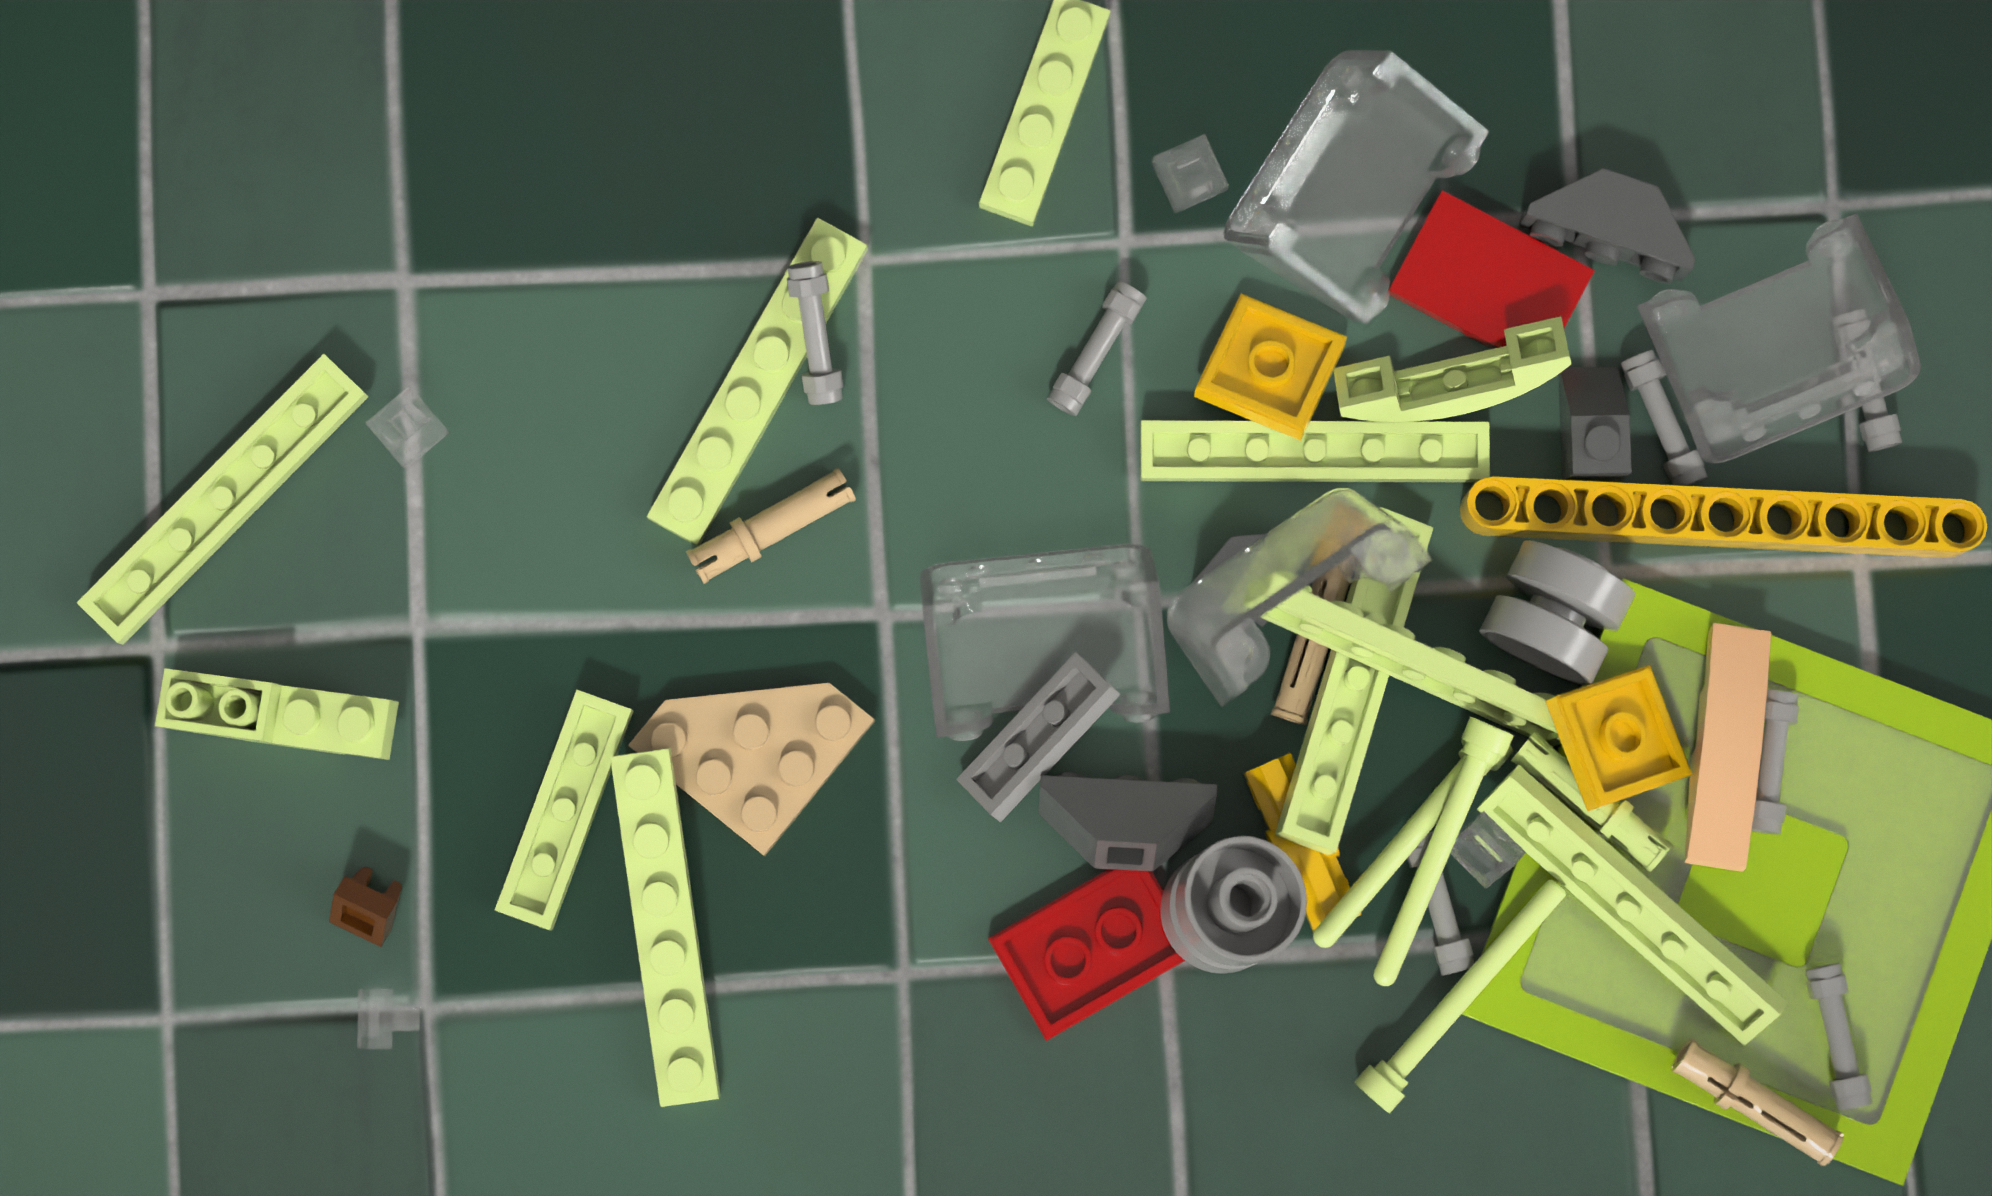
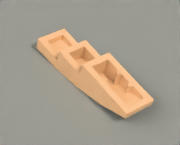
[1685,623,1771,872]

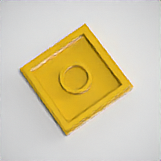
[1194,293,1347,441]
[1545,665,1692,812]

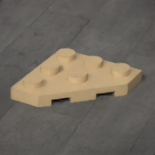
[628,683,875,856]

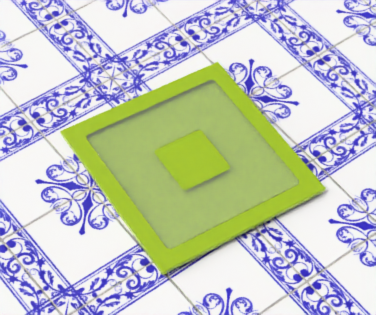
[1461,578,1992,1186]

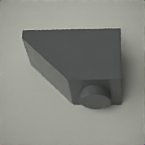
[1558,367,1632,482]

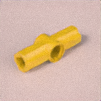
[1244,753,1362,933]

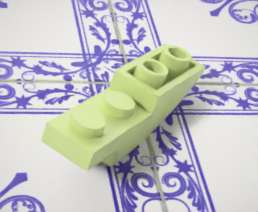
[155,668,399,760]

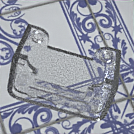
[1224,50,1489,324]
[1637,213,1921,463]
[1167,488,1432,707]
[920,544,1170,741]

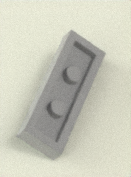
[956,652,1121,822]

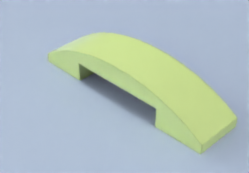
[1334,316,1571,422]

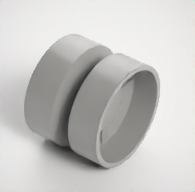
[1479,540,1635,686]
[1160,836,1307,974]

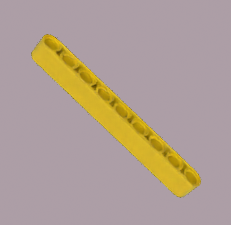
[1460,477,1988,558]

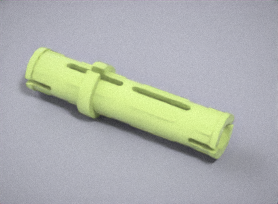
[1511,732,1673,873]

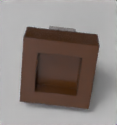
[329,867,402,947]

